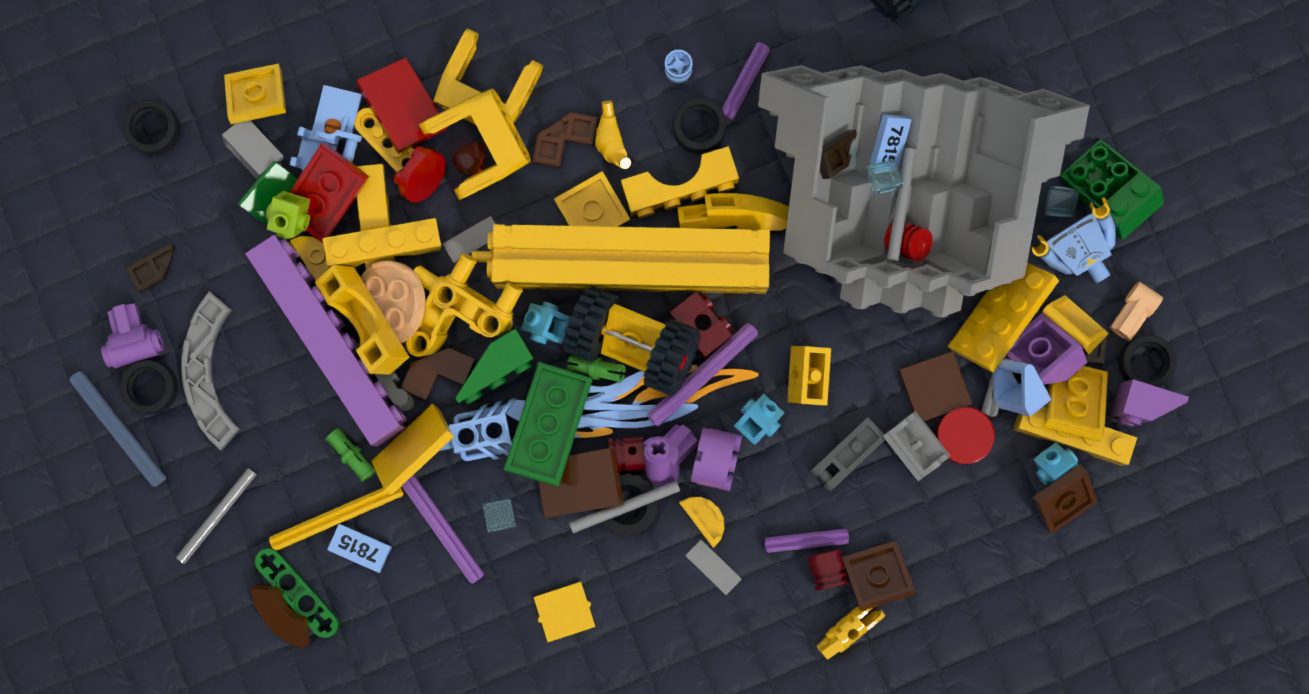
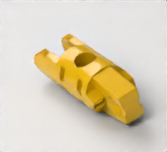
[817,606,885,659]

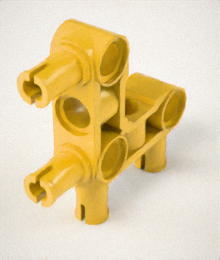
[404,253,523,357]

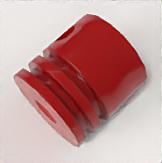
[884,222,933,262]

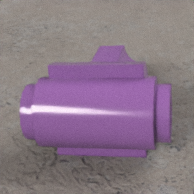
[101,303,164,368]
[643,424,698,487]

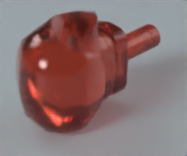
[452,141,487,175]

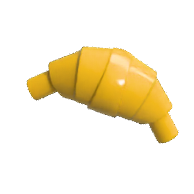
[595,100,631,169]

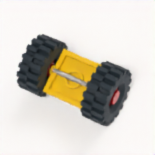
[563,286,701,397]

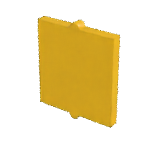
[534,582,596,642]

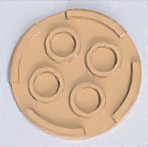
[360,260,425,343]

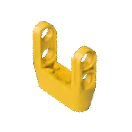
[433,28,543,125]
[419,89,531,200]

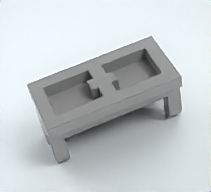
[222,120,284,180]
[883,411,951,481]

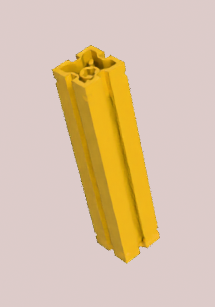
[472,224,770,294]

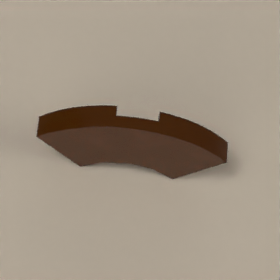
[251,584,310,648]

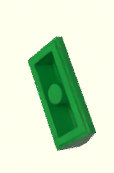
[238,161,298,224]

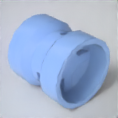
[665,50,693,83]

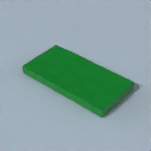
[503,362,593,488]

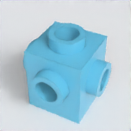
[521,301,570,345]
[734,394,784,445]
[1033,442,1078,486]

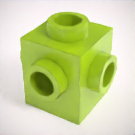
[266,191,310,239]

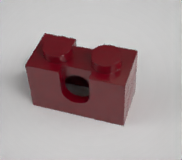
[670,291,732,359]

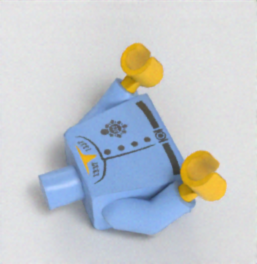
[1030,198,1116,284]

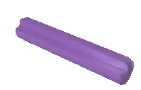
[722,42,770,120]
[764,529,849,553]

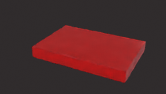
[356,58,448,153]
[289,142,370,243]

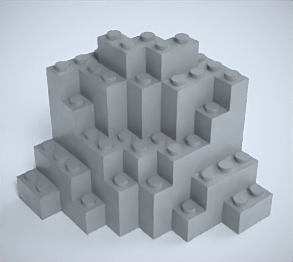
[758,65,1090,317]

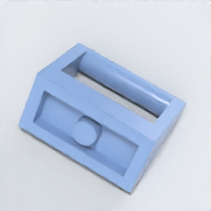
[993,358,1051,416]

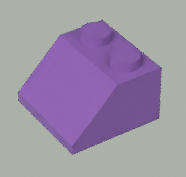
[1006,312,1087,385]
[1110,379,1189,427]

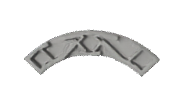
[181,291,240,450]

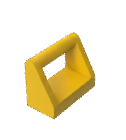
[1042,295,1108,354]

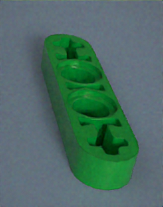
[255,548,340,638]

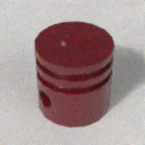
[609,436,645,471]
[807,549,849,590]

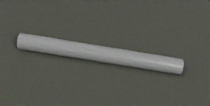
[887,148,916,262]
[176,468,257,564]
[569,481,680,533]

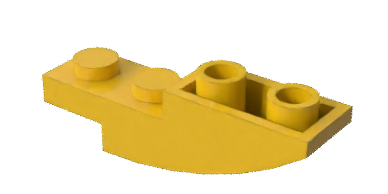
[677,193,789,231]

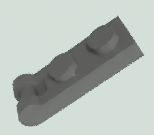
[356,342,415,412]
[810,417,885,492]

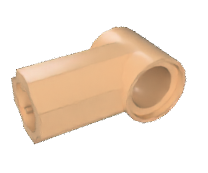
[1109,281,1163,341]

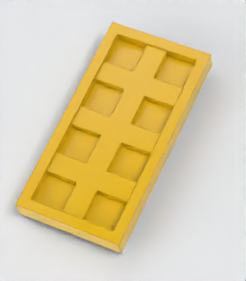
[948,263,1059,373]

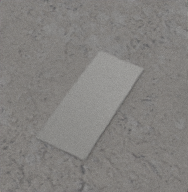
[443,216,495,263]
[685,540,741,595]

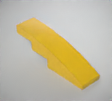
[357,164,395,270]

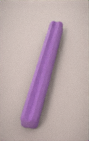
[647,323,758,426]
[402,475,484,583]

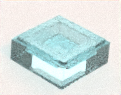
[865,160,903,195]
[1044,186,1079,218]
[482,499,517,533]

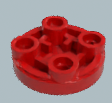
[394,146,446,203]
[936,407,995,464]

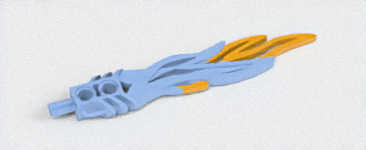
[439,365,759,461]

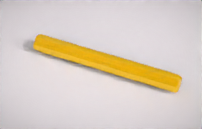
[269,487,404,551]

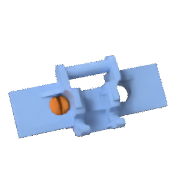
[290,85,362,174]

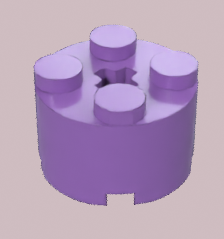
[691,427,742,491]

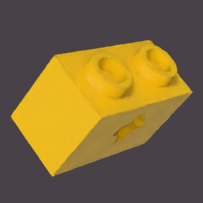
[787,346,831,405]

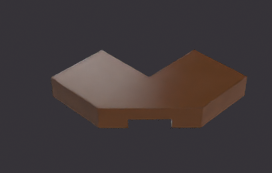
[532,112,598,168]
[400,348,476,400]

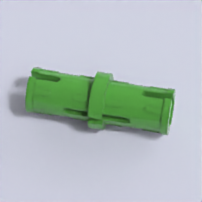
[567,355,626,383]
[325,428,376,482]

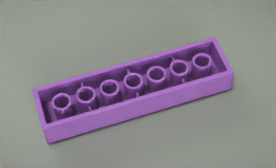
[245,235,407,447]

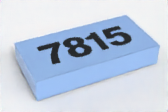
[868,114,912,173]
[327,524,392,573]

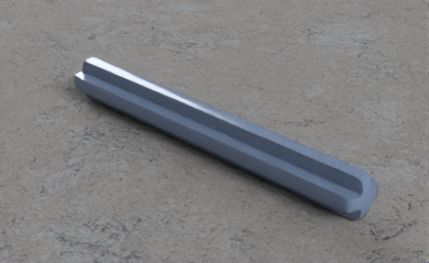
[69,371,166,487]

